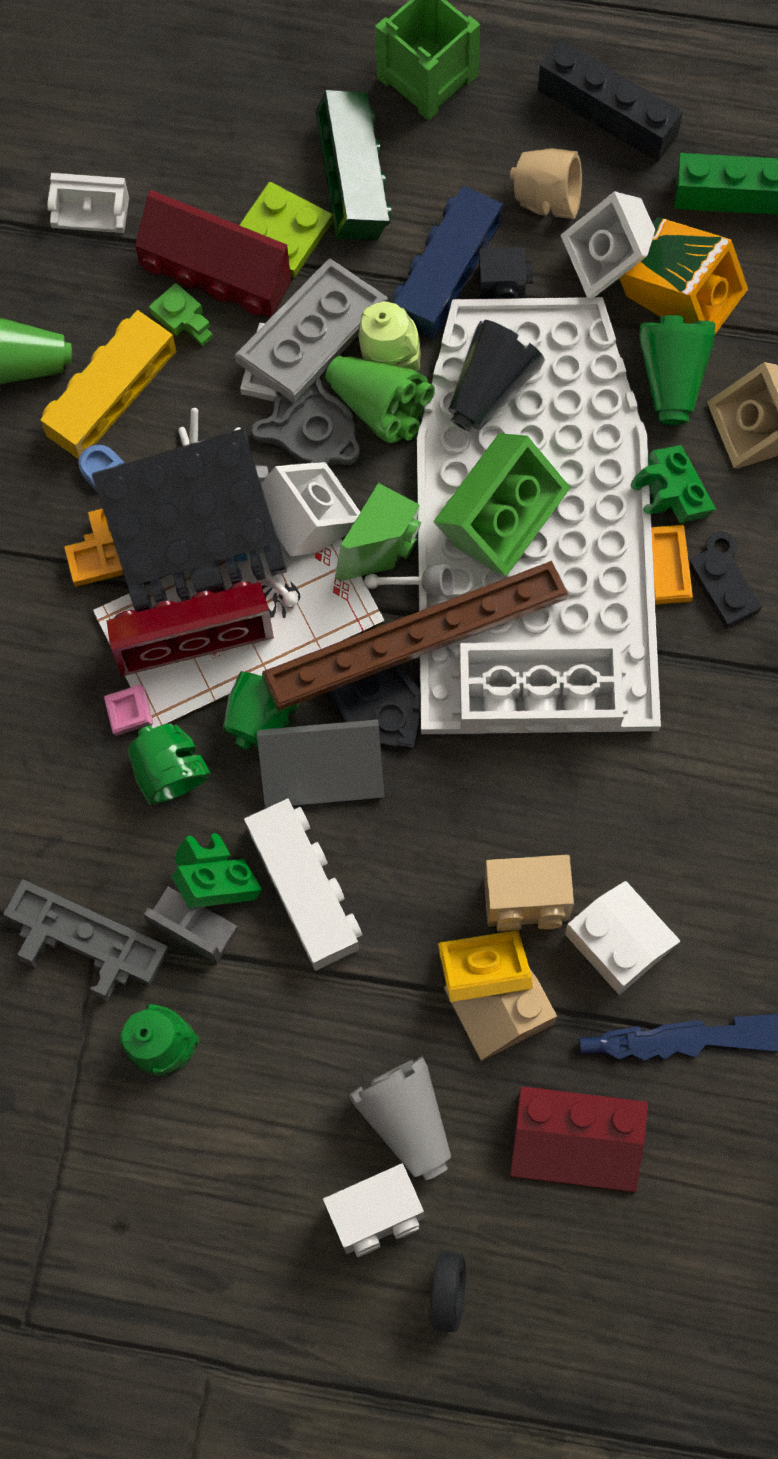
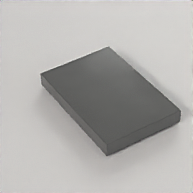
[257,719,385,808]

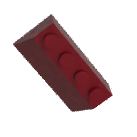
[135,190,291,318]
[106,581,274,677]

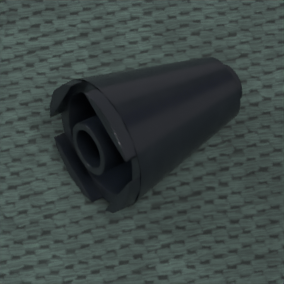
[448,320,545,432]

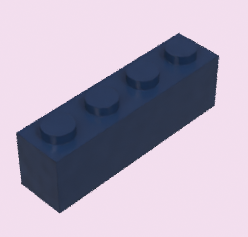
[391,186,503,340]

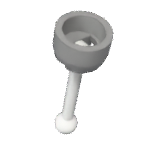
[364,564,455,596]

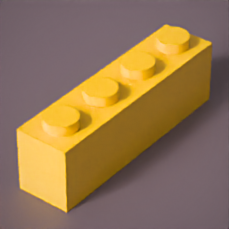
[40,310,176,459]

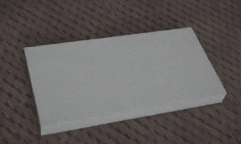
[235,258,388,403]

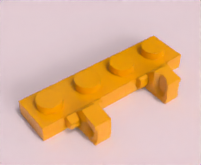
[64,509,124,587]

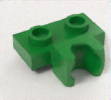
[630,445,716,523]
[172,833,262,908]

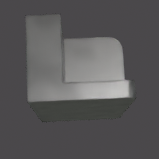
[143,887,238,964]

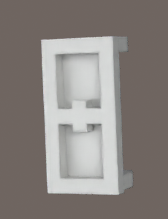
[48,173,129,233]

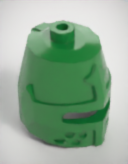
[223,671,300,750]
[128,724,211,805]
[120,1004,200,1077]

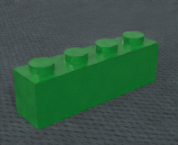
[674,153,778,215]

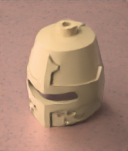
[510,148,582,219]

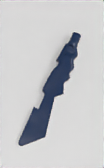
[578,1014,778,1061]

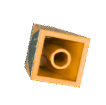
[619,217,748,334]

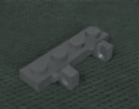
[3,879,169,1002]

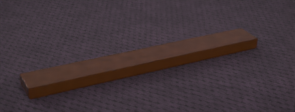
[262,561,569,711]

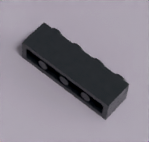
[538,39,683,162]

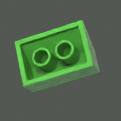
[433,433,571,577]

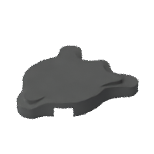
[251,377,360,466]

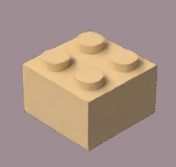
[484,855,574,932]

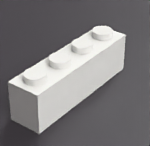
[244,799,362,971]

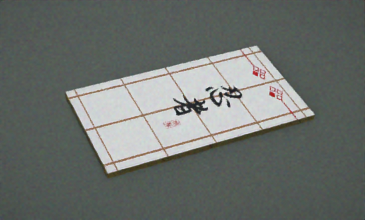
[93,539,385,728]

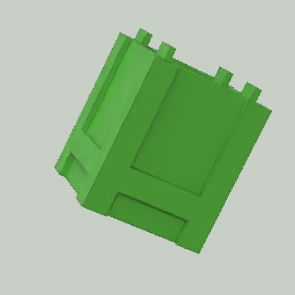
[375,0,480,121]

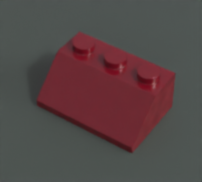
[510,1086,648,1193]

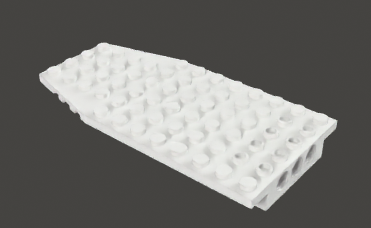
[417,297,661,734]

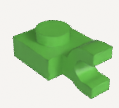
[149,283,213,347]

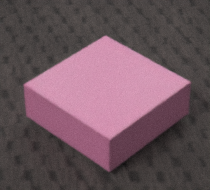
[104,685,154,736]

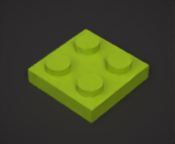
[240,182,333,278]

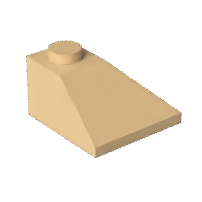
[444,968,557,1061]

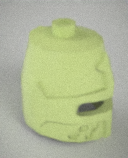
[358,301,421,371]

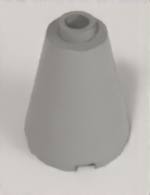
[349,1056,451,1180]

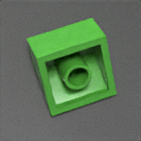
[335,483,421,581]

